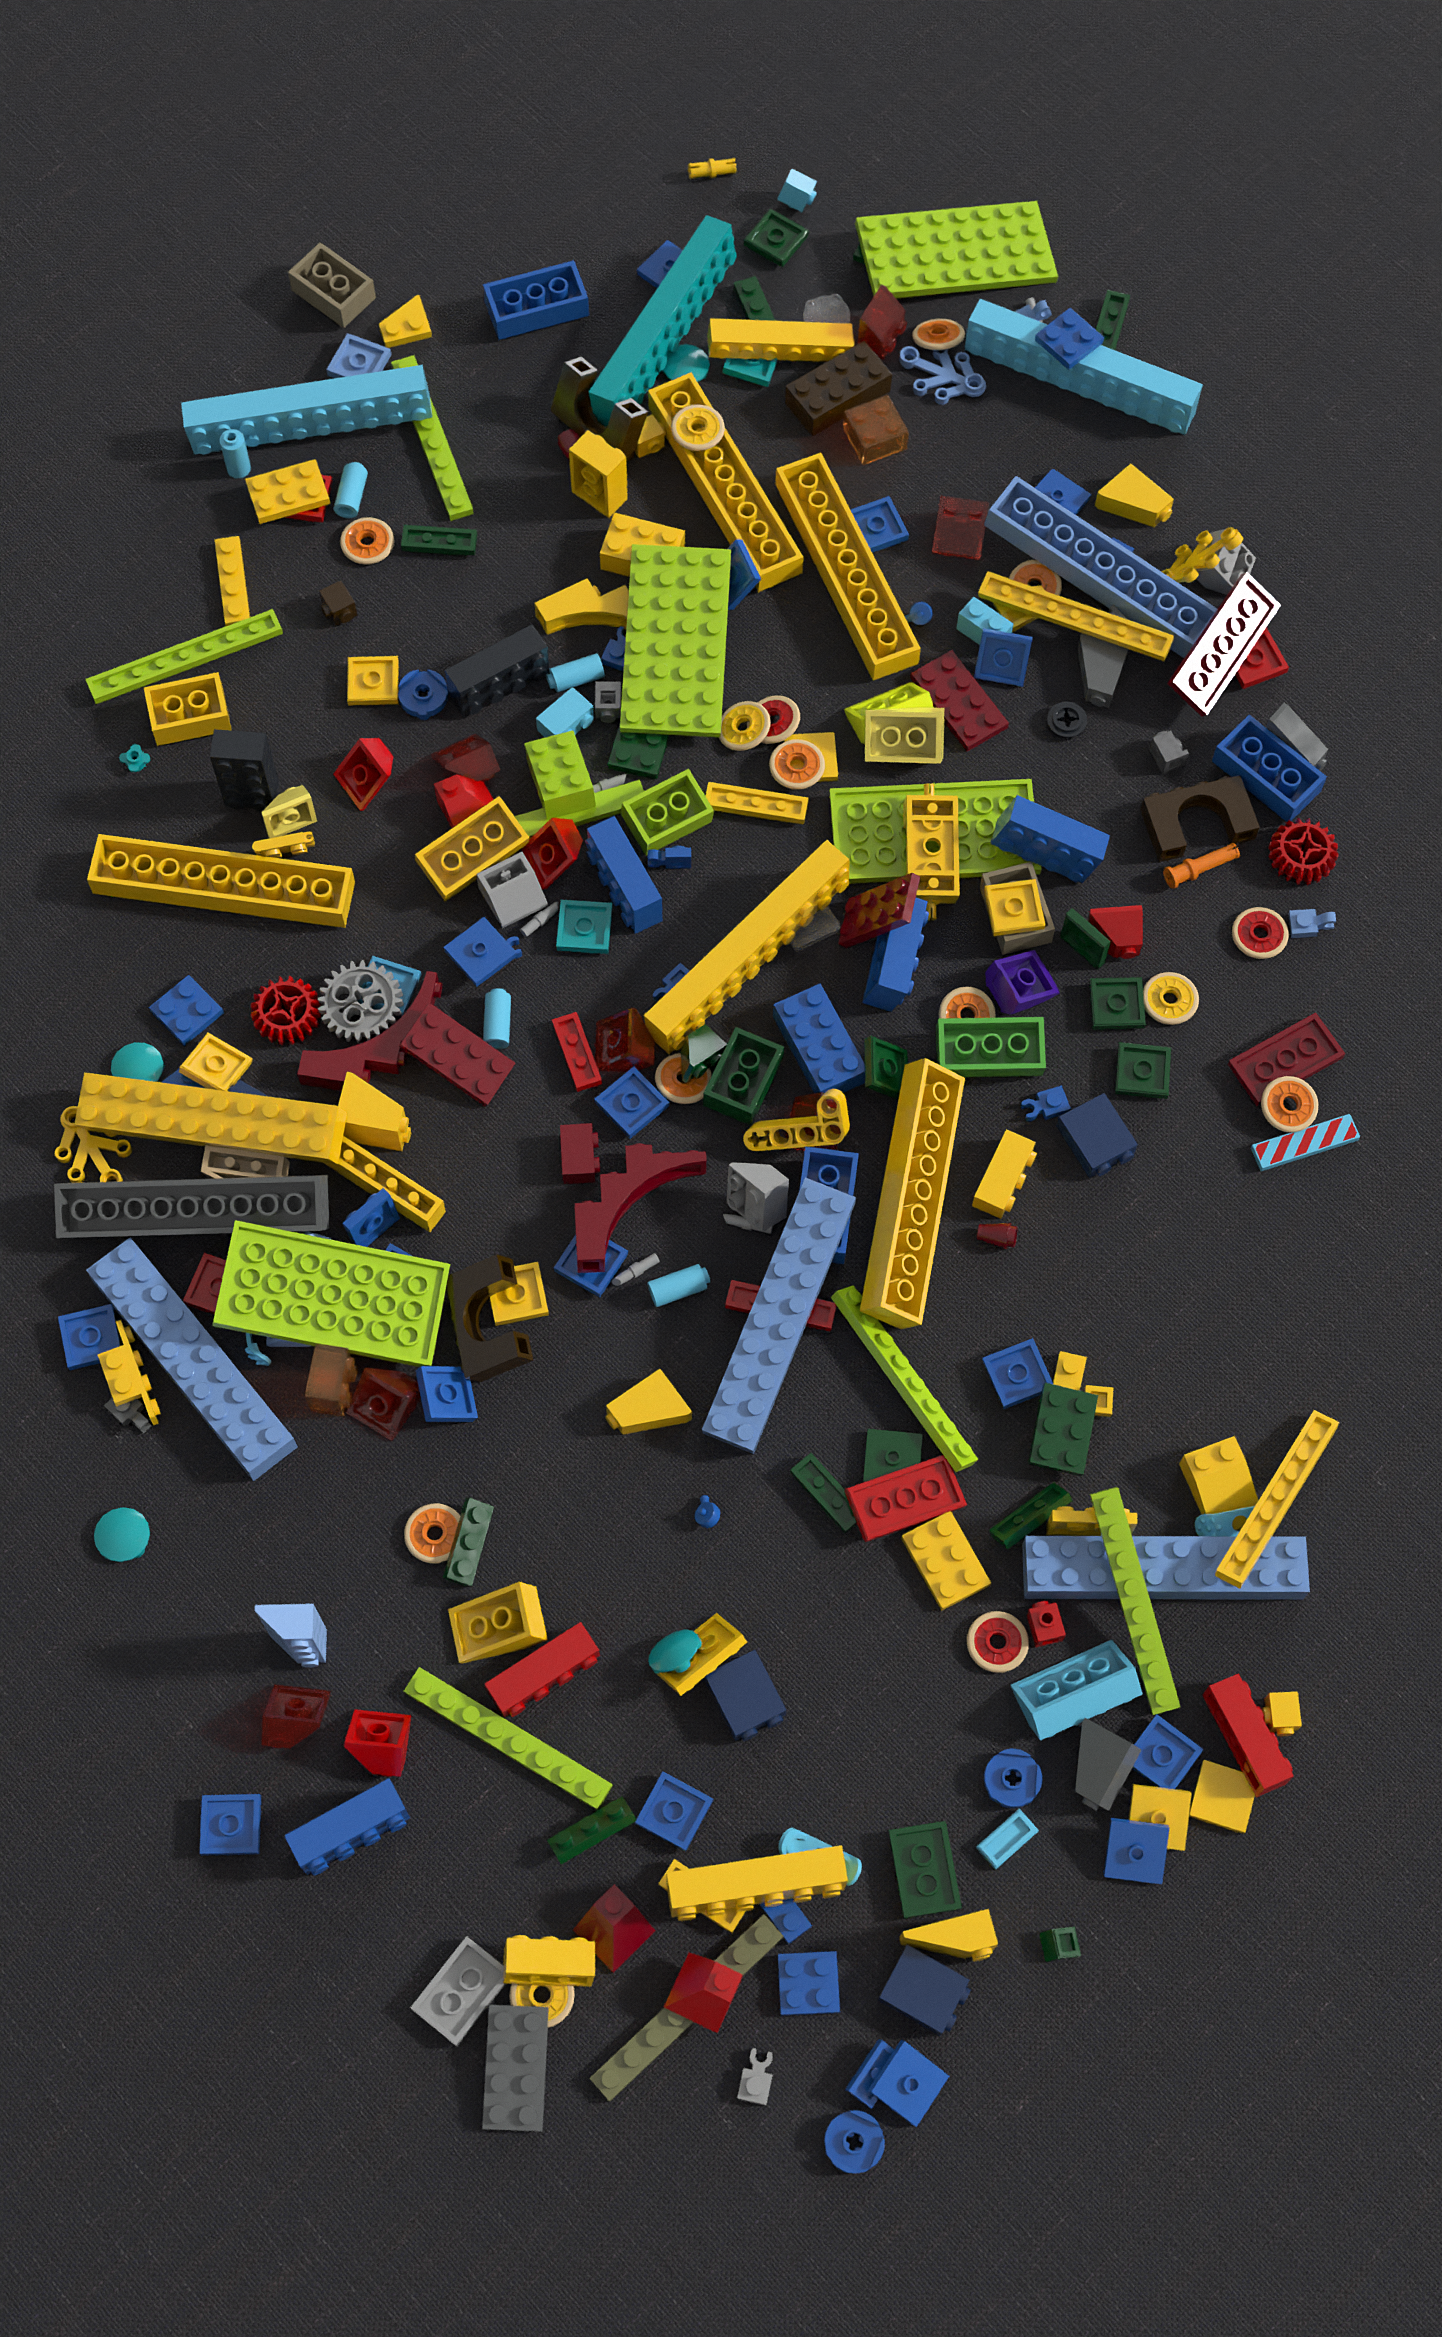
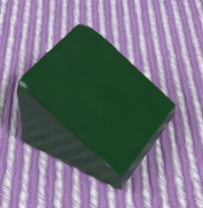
[1040,1927,1081,1962]

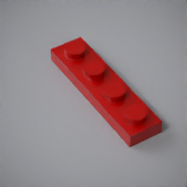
[725,1280,837,1332]

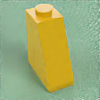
[1095,464,1174,527]
[605,1369,692,1435]

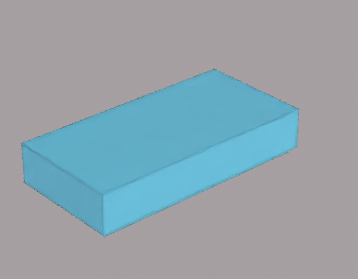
[976,1809,1039,1870]

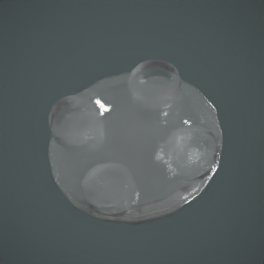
[803,294,850,324]

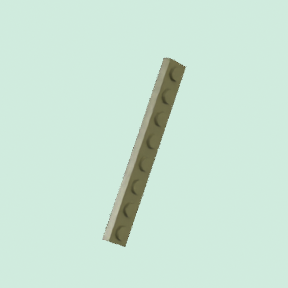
[590,1915,784,2102]

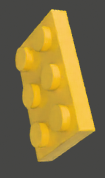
[245,459,330,524]
[1046,1506,1137,1536]
[901,1511,991,1611]
[656,1613,747,1696]

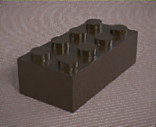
[785,341,892,436]

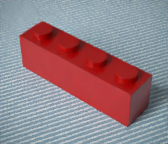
[485,1622,600,1718]
[1202,1674,1293,1797]

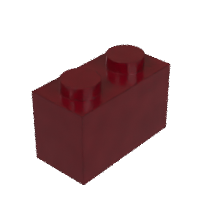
[560,1123,600,1184]

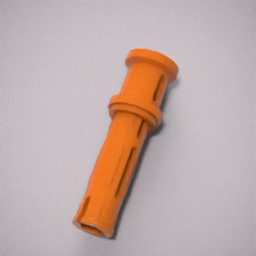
[1163,843,1240,889]

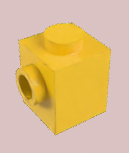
[635,415,666,458]
[1262,1692,1302,1736]

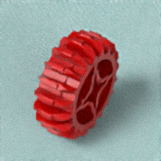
[1268,818,1338,886]
[250,976,322,1045]

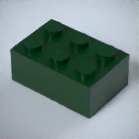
[703,1027,784,1125]

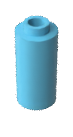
[220,429,251,478]
[334,462,368,518]
[546,653,605,693]
[483,988,511,1049]
[647,1264,710,1307]

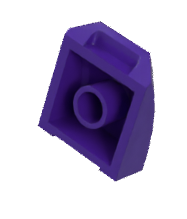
[985,950,1060,1015]

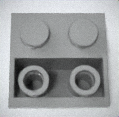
[1196,529,1256,595]
[477,852,548,928]
[727,1162,789,1232]

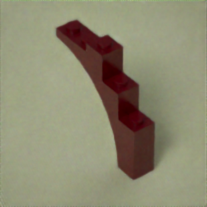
[297,971,442,1091]
[575,1143,707,1273]

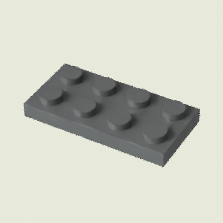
[482,2005,549,2131]

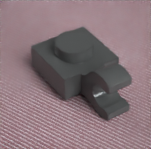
[104,1397,151,1434]

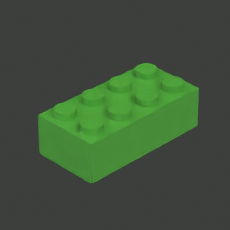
[936,1017,1046,1077]

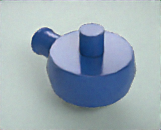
[904,602,933,625]
[695,1495,720,1528]

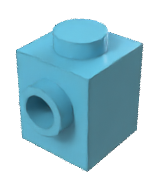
[777,169,817,212]

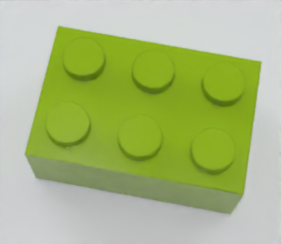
[524,730,596,819]
[621,769,714,856]

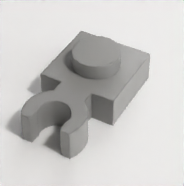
[737,2048,772,2106]

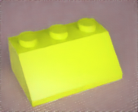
[844,682,934,744]

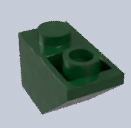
[681,1024,727,1083]

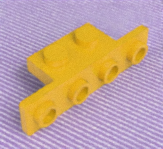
[98,1320,161,1425]

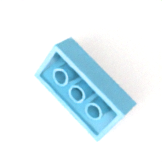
[1011,1640,1142,1740]

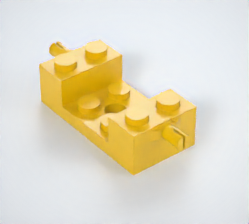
[903,784,960,920]

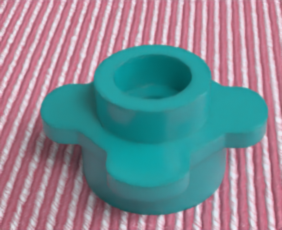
[119,744,150,772]

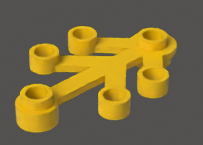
[1162,527,1243,583]
[55,1106,132,1183]

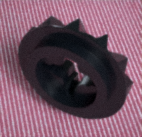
[1047,702,1087,740]

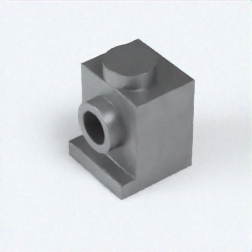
[595,682,621,723]
[1149,731,1189,774]

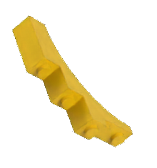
[535,579,629,635]

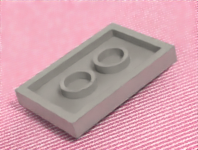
[411,1936,506,2046]

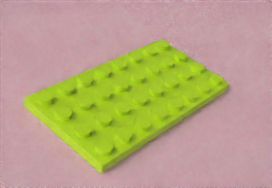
[855,201,1058,300]
[620,544,731,737]
[829,779,1041,883]
[213,1220,450,1367]

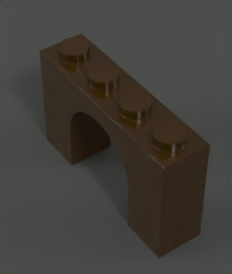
[550,357,648,462]
[1140,775,1260,862]
[446,1254,533,1382]

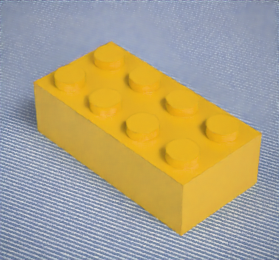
[415,796,529,901]

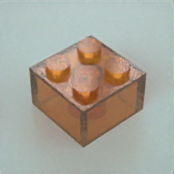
[843,395,909,465]
[305,1343,357,1416]

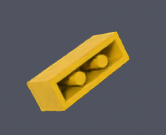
[972,1129,1037,1219]
[503,1935,595,1987]

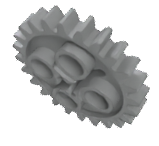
[318,960,404,1044]

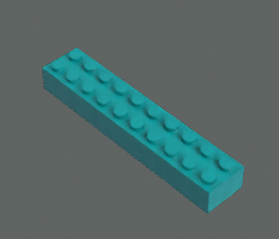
[589,215,736,427]

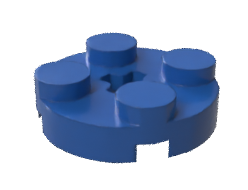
[398,670,449,720]
[984,1749,1042,1808]
[824,2110,885,2174]

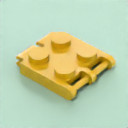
[252,832,315,858]

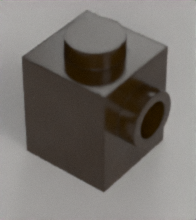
[319,580,357,626]

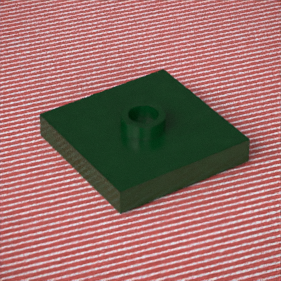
[744,209,809,267]
[1060,908,1111,969]
[1089,977,1146,1030]
[864,1036,908,1100]
[1115,1042,1171,1099]
[863,1429,922,1483]

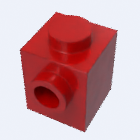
[1026,1601,1066,1648]

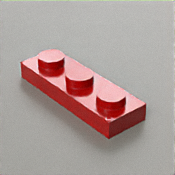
[552,1012,602,1092]

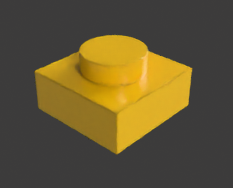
[1085,1385,1113,1417]

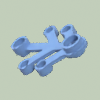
[899,346,986,405]

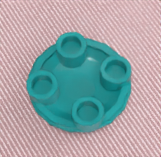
[663,344,710,382]
[111,1042,165,1082]
[94,1507,150,1562]
[648,1630,702,1673]

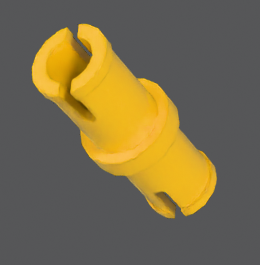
[688,158,736,179]

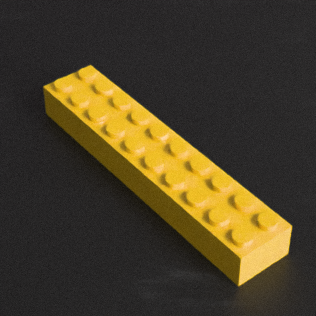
[648,373,803,592]
[776,453,921,680]
[87,834,355,928]
[644,840,850,1054]
[860,1058,965,1329]
[74,1072,347,1164]

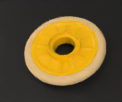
[671,405,725,451]
[719,701,770,751]
[1143,972,1199,1025]
[510,1984,574,2028]

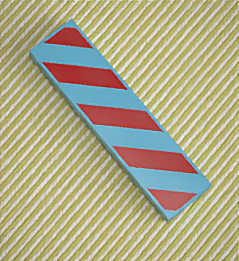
[1251,1114,1360,1171]

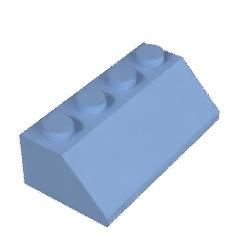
[255,1604,327,1668]

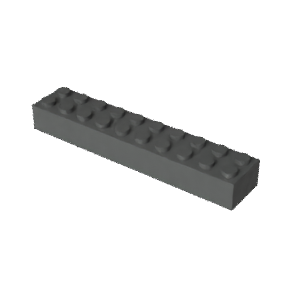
[54,1175,329,1238]

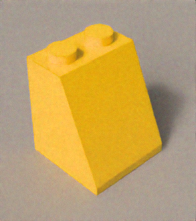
[338,1072,411,1151]

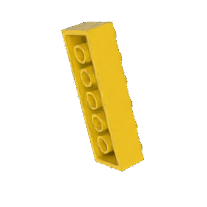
[666,1845,848,1921]

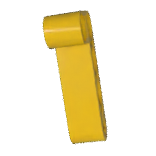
[743,1089,850,1151]

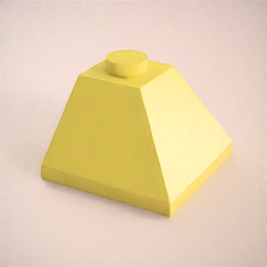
[261,785,317,838]

